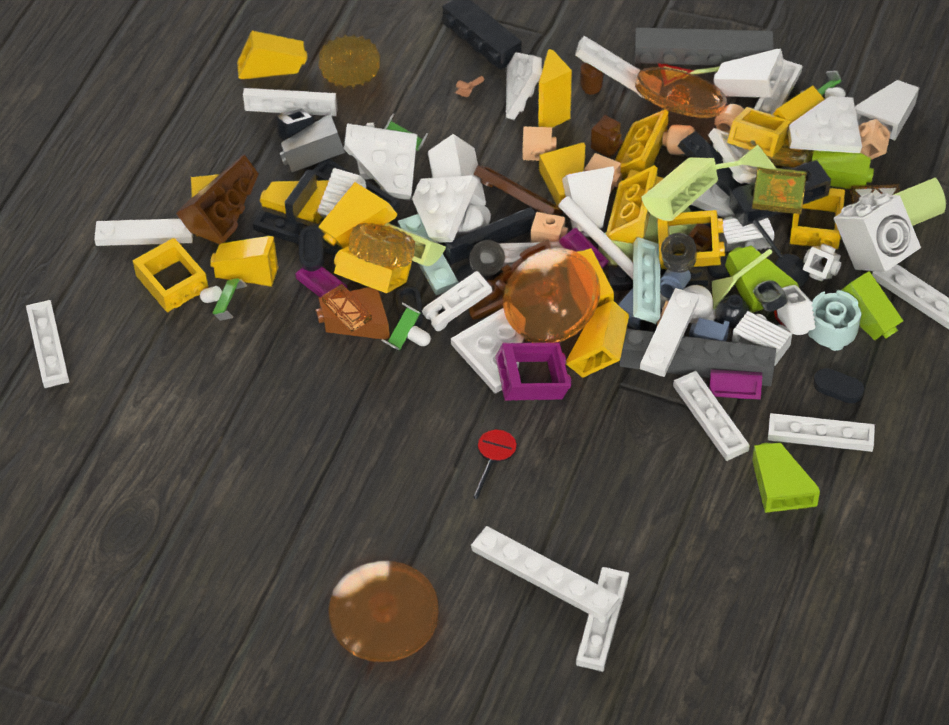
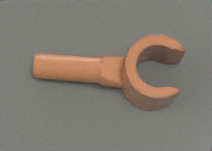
[456,76,484,97]

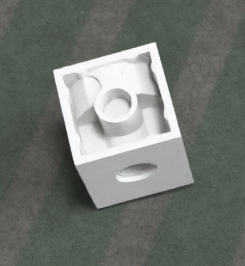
[834,193,921,272]

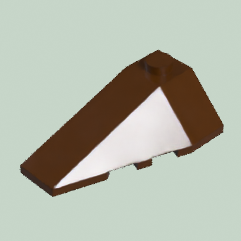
[176,154,259,244]
[469,239,571,320]

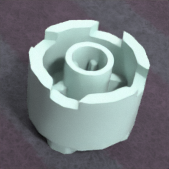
[808,290,861,351]

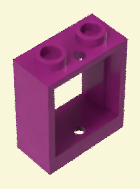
[495,343,571,400]

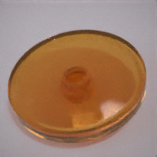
[635,67,727,118]
[503,248,600,343]
[329,561,439,662]

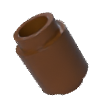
[580,62,603,95]

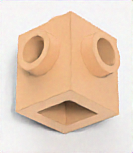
[858,119,890,160]

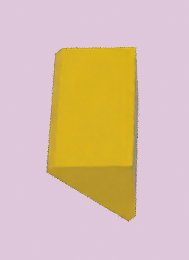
[539,49,572,127]
[615,109,668,179]
[606,165,658,244]

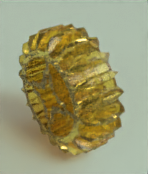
[319,34,380,88]
[349,223,415,268]

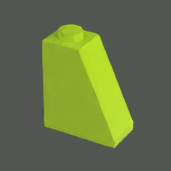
[811,150,874,190]
[725,246,799,313]
[841,271,903,340]
[752,443,820,513]

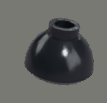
[715,295,750,328]

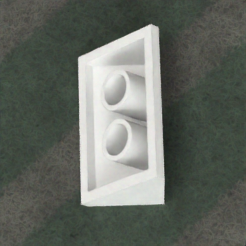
[428,134,486,206]

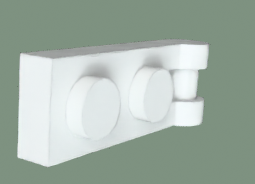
[422,271,493,331]

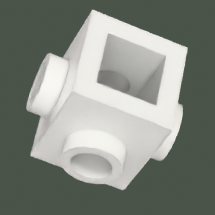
[803,244,841,281]

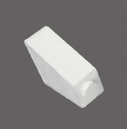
[714,49,785,98]
[855,80,919,140]
[562,166,614,237]

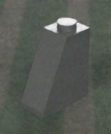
[280,114,345,172]

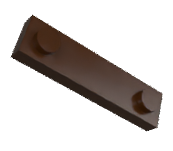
[474,166,563,216]

